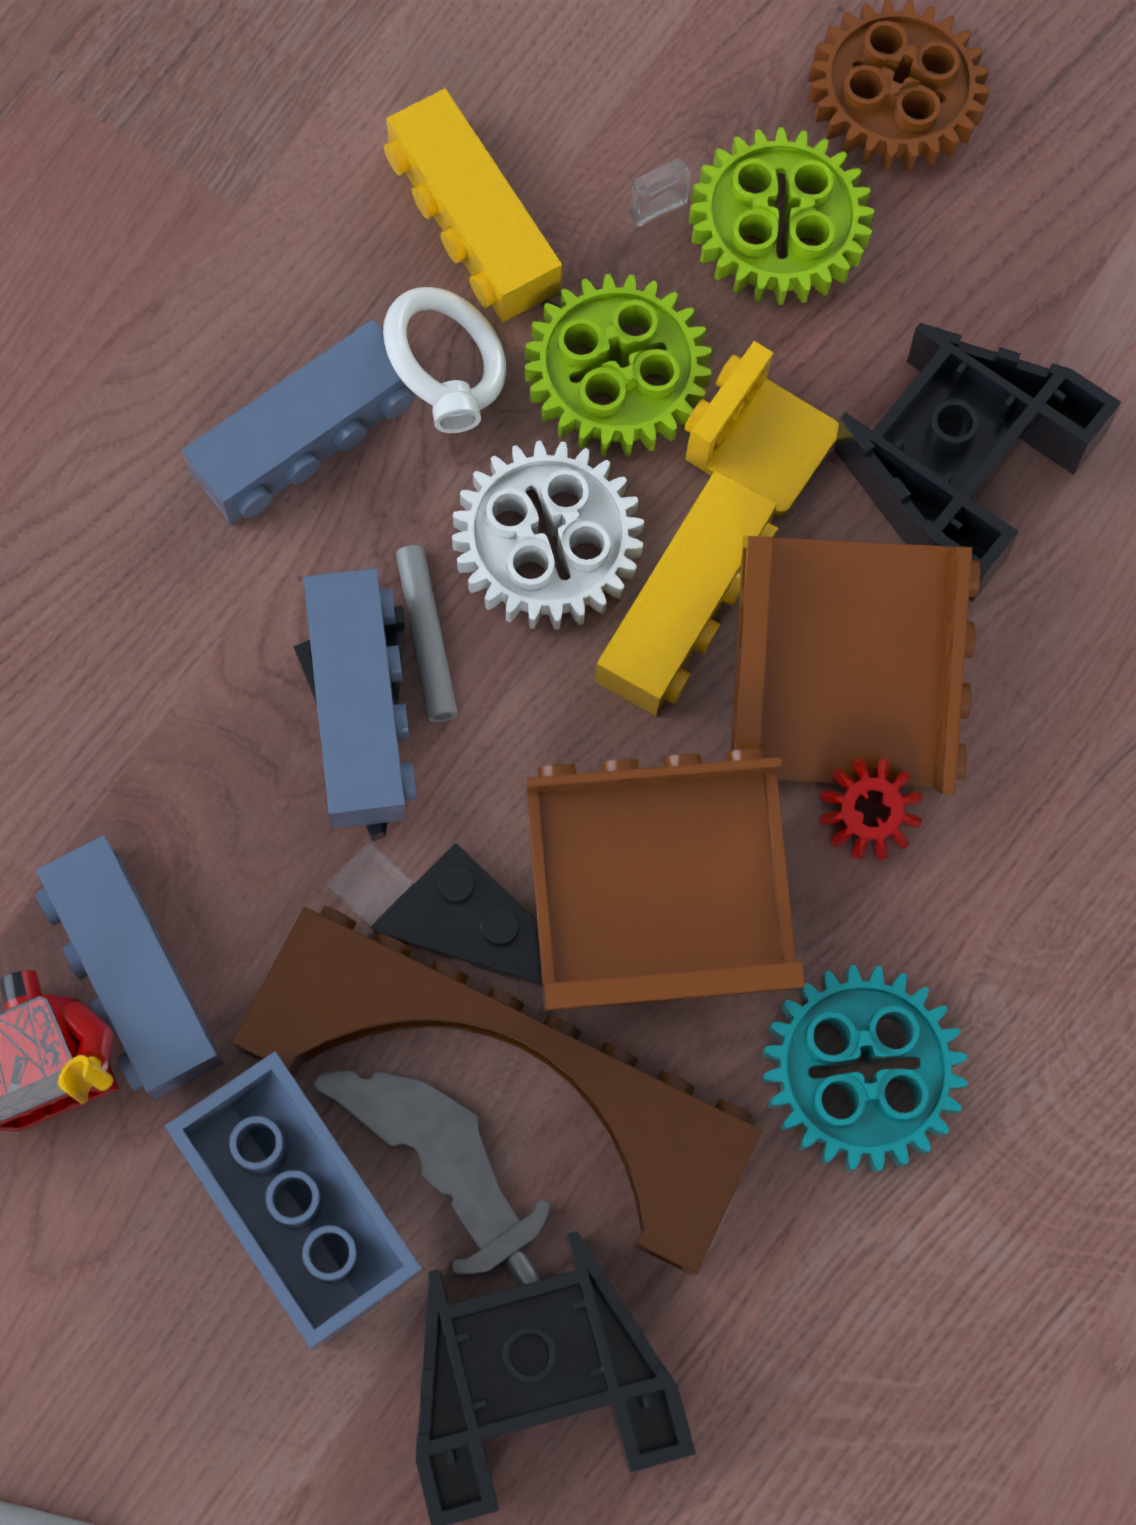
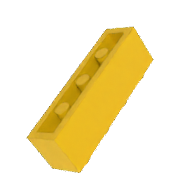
[384,88,562,323]
[594,469,779,717]

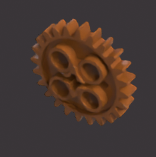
[808,0,990,171]

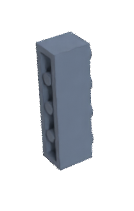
[181,319,417,525]
[303,568,417,829]
[35,835,224,1100]

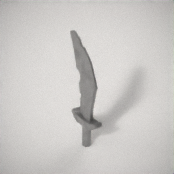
[315,1070,550,1286]

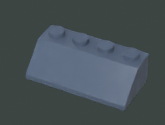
[164,1052,422,1351]

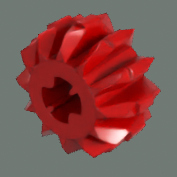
[818,757,923,860]

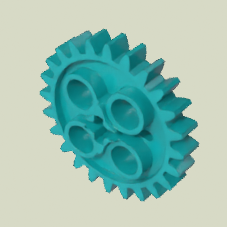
[761,965,968,1173]

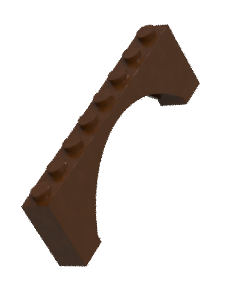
[232,906,762,1275]

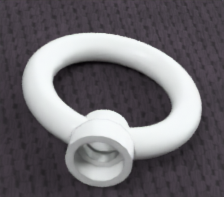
[383,287,506,433]

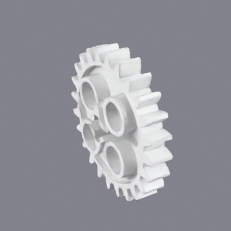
[452,441,644,630]

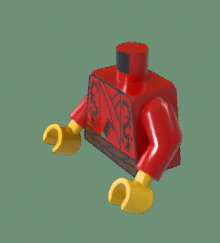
[0,970,119,1132]

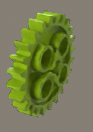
[689,127,874,305]
[525,274,712,456]

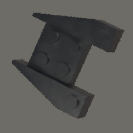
[834,323,1121,602]
[415,1231,696,1525]

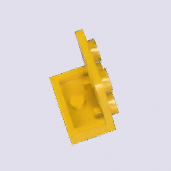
[684,341,839,516]

